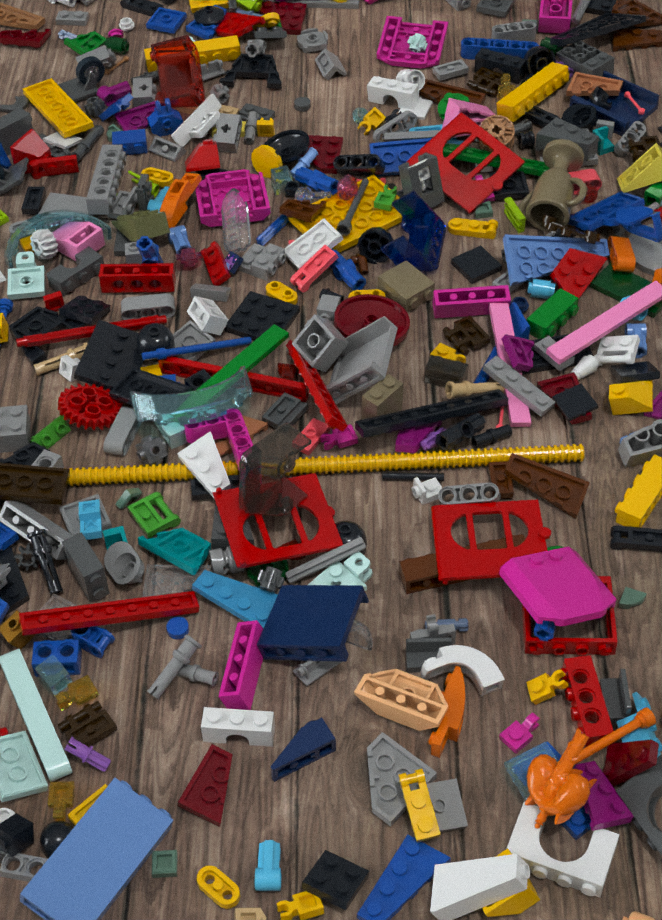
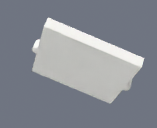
[398,97,433,120]
[43,132,83,149]

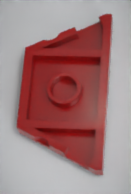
[215,12,266,38]
[550,248,608,298]

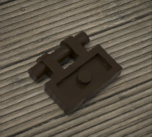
[467,67,509,97]
[628,135,662,162]
[443,315,491,355]
[57,701,118,748]

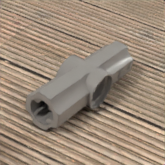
[245,38,267,57]

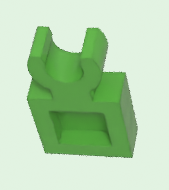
[374,184,397,211]

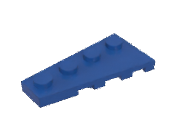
[357,834,451,920]

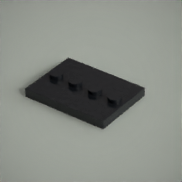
[74,320,144,391]

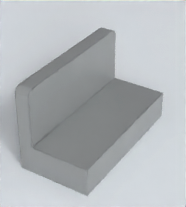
[315,48,347,80]

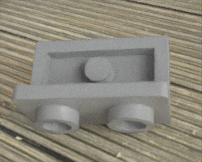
[107,186,138,219]

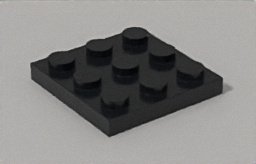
[225,291,300,341]

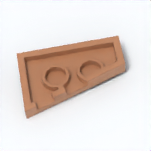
[566,72,623,96]

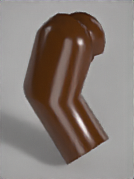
[350,254,369,275]

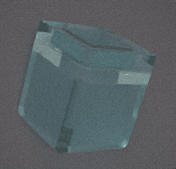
[271,165,292,195]
[35,655,73,696]

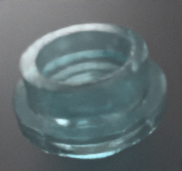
[352,107,368,124]

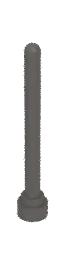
[336,178,369,236]

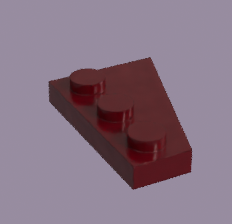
[0,29,51,48]
[537,372,592,425]
[603,739,659,787]
[177,744,233,827]

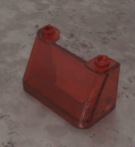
[150,35,205,108]

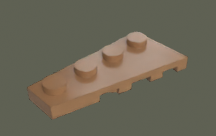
[0,3,46,30]

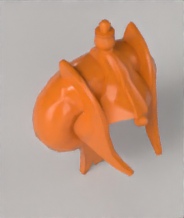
[525,728,597,829]

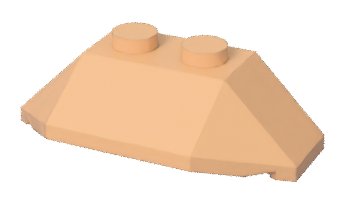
[354,669,449,731]

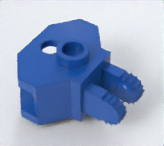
[147,98,183,137]

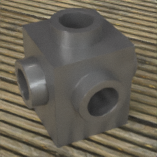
[135,435,168,465]

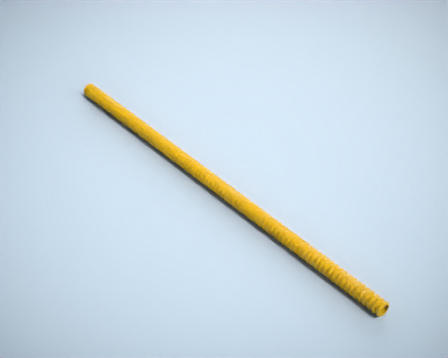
[65,444,584,486]

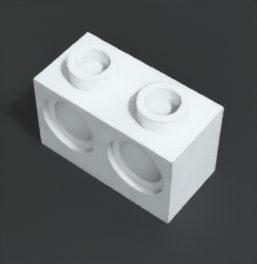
[187,296,229,335]

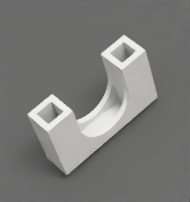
[507,802,620,897]

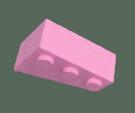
[442,98,495,138]

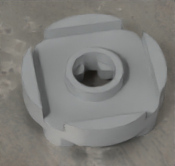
[297,28,328,53]

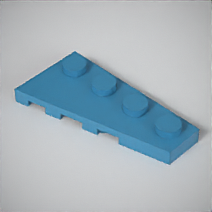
[192,570,278,629]

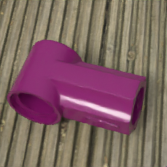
[97,81,132,106]

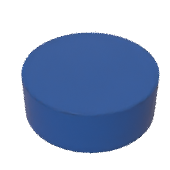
[166,617,189,639]

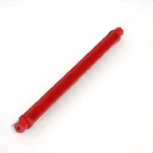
[16,315,167,347]

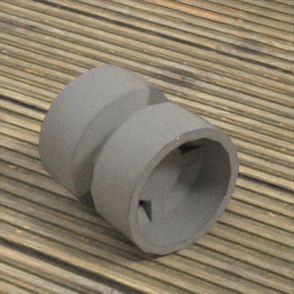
[209,546,244,576]

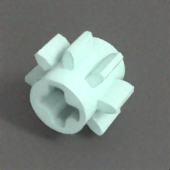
[407,33,428,53]

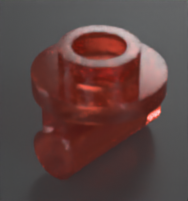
[577,185,598,203]

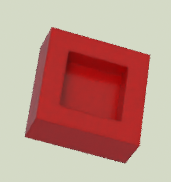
[42,291,64,312]

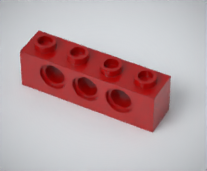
[99,263,176,293]
[559,655,613,748]

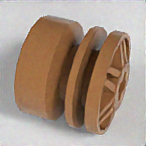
[479,115,515,152]

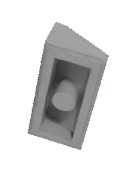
[148,136,186,162]
[190,283,231,302]

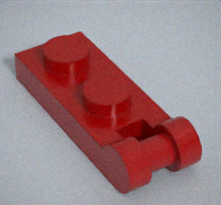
[29,155,79,179]
[200,241,231,286]

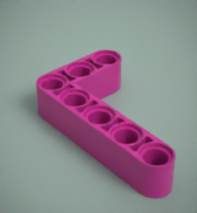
[184,408,262,486]

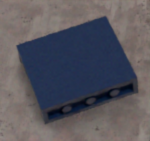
[569,71,660,136]
[257,585,369,662]

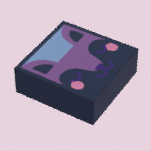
[225,251,244,274]

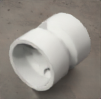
[396,69,425,90]

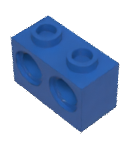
[32,639,82,677]

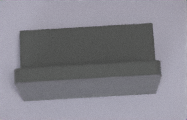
[406,638,452,673]
[599,669,632,723]

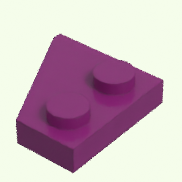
[501,334,534,372]

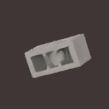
[132,77,157,107]
[213,113,242,153]

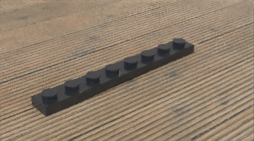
[355,389,508,438]

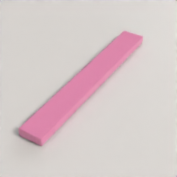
[546,280,662,365]
[489,303,532,427]

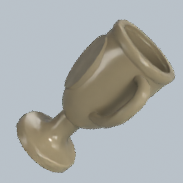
[518,139,587,232]

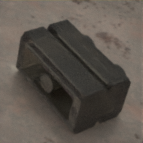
[425,355,469,387]

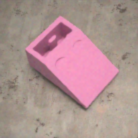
[53,221,105,261]

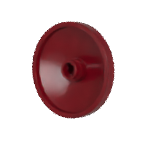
[334,294,410,346]

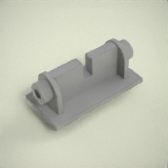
[194,59,226,83]
[293,661,341,686]

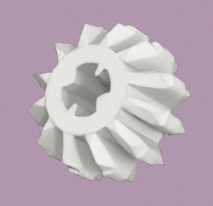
[30,229,58,260]

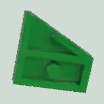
[64,31,106,55]

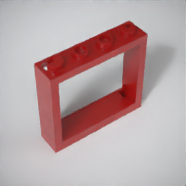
[522,576,618,656]

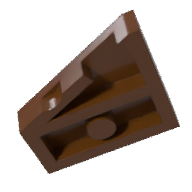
[279,199,326,223]

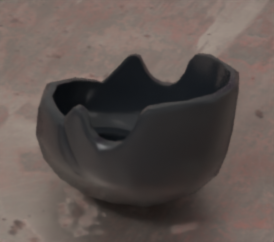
[589,86,612,111]
[40,821,74,859]

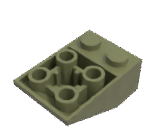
[111,209,170,242]

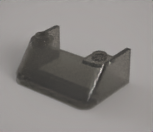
[239,422,311,516]

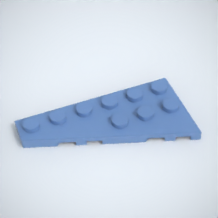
[503,234,610,286]

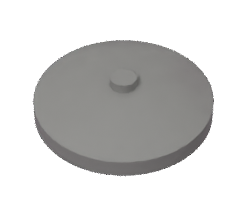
[629,224,662,276]

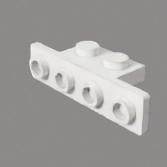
[171,94,221,147]

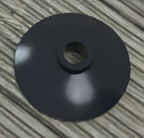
[194,6,225,25]

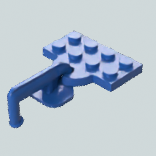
[568,191,662,242]

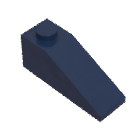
[270,717,336,782]

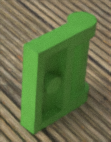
[127,492,181,538]

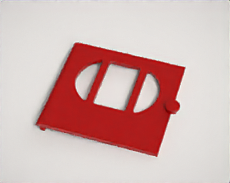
[406,112,525,214]
[212,473,343,568]
[431,499,551,585]

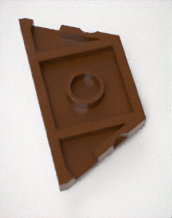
[612,0,662,27]

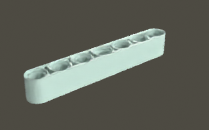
[0,648,73,783]

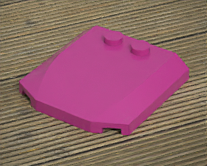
[376,16,448,69]
[195,169,271,227]
[499,546,617,626]

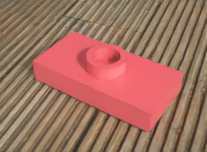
[292,418,330,456]

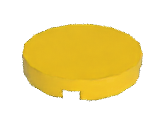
[251,145,283,178]

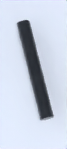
[382,472,444,481]

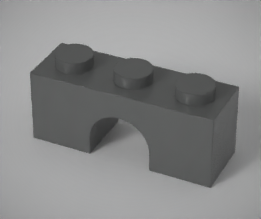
[47,246,104,297]

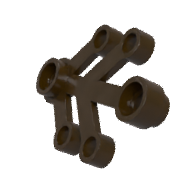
[542,214,601,244]

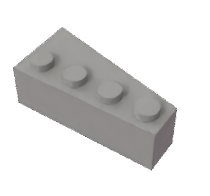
[618,419,662,467]

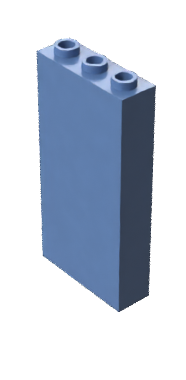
[20,778,173,920]

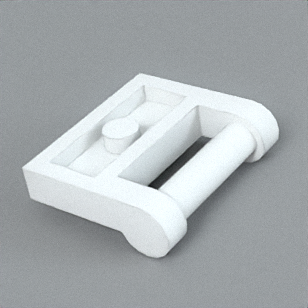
[594,335,640,366]

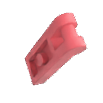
[290,245,339,293]

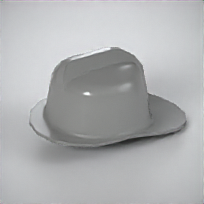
[104,541,145,585]

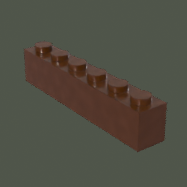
[399,534,525,594]

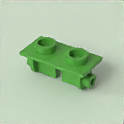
[30,415,71,449]

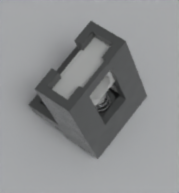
[397,152,445,215]

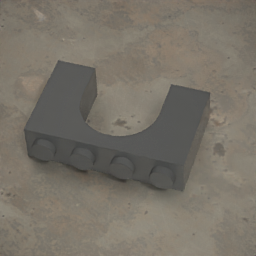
[616,755,662,862]

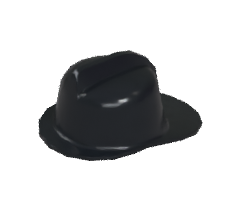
[561,104,597,130]

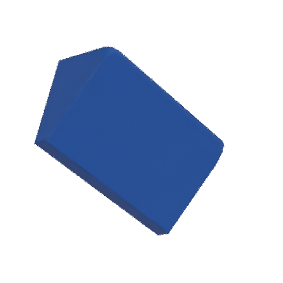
[509,302,530,339]

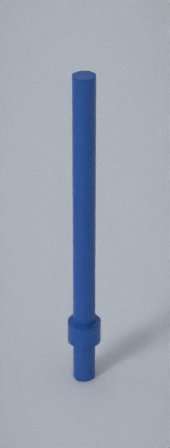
[142,337,252,360]

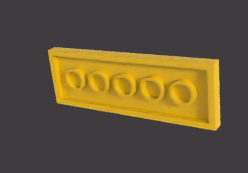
[23,78,94,138]

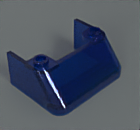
[381,190,446,272]

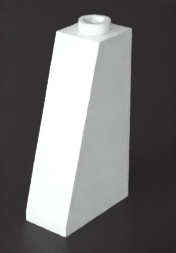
[430,854,530,920]

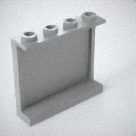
[326,316,398,404]

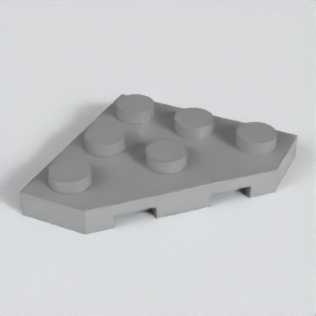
[367,732,437,827]

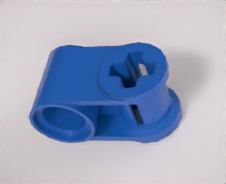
[71,626,115,658]

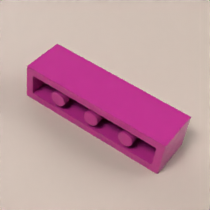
[432,285,511,318]
[218,620,263,710]

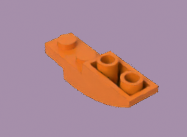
[159,173,202,228]
[429,666,465,758]

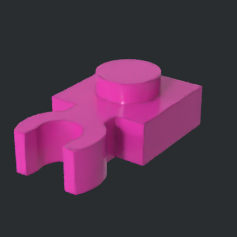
[320,424,358,450]

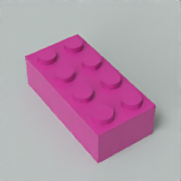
[538,0,573,33]

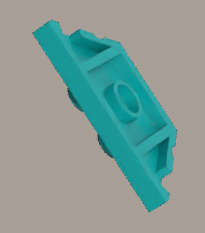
[138,527,212,576]

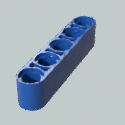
[460,37,539,60]

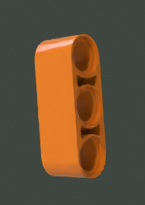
[607,236,636,273]

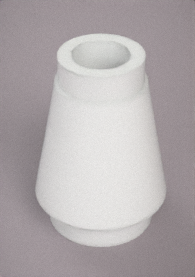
[570,355,599,381]

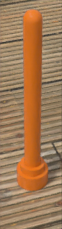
[574,707,656,765]

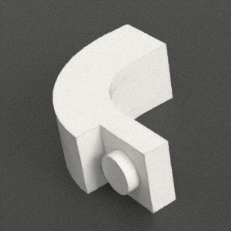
[420,645,505,696]

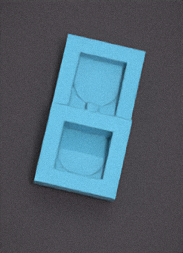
[79,499,103,540]

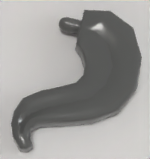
[0,96,29,113]

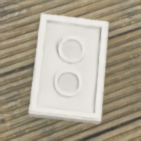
[285,218,344,270]

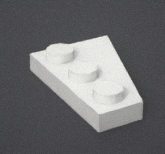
[177,431,231,498]

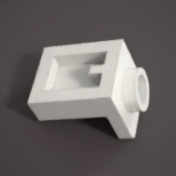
[411,477,442,505]

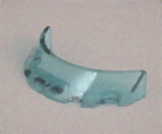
[4,209,112,269]
[130,366,253,426]

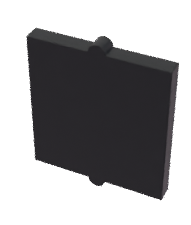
[552,383,599,421]

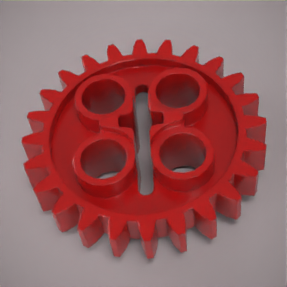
[58,383,122,430]

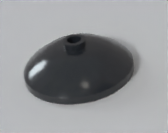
[264,130,310,165]

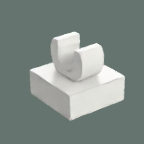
[59,355,80,382]

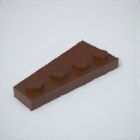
[613,28,662,52]
[419,79,486,105]
[504,453,590,519]

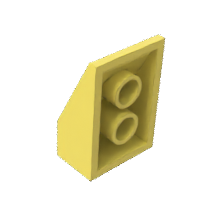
[617,143,662,193]

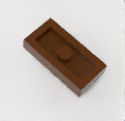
[488,461,514,499]

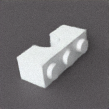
[367,76,420,110]
[201,707,275,747]

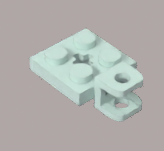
[7,251,45,300]
[308,552,373,591]

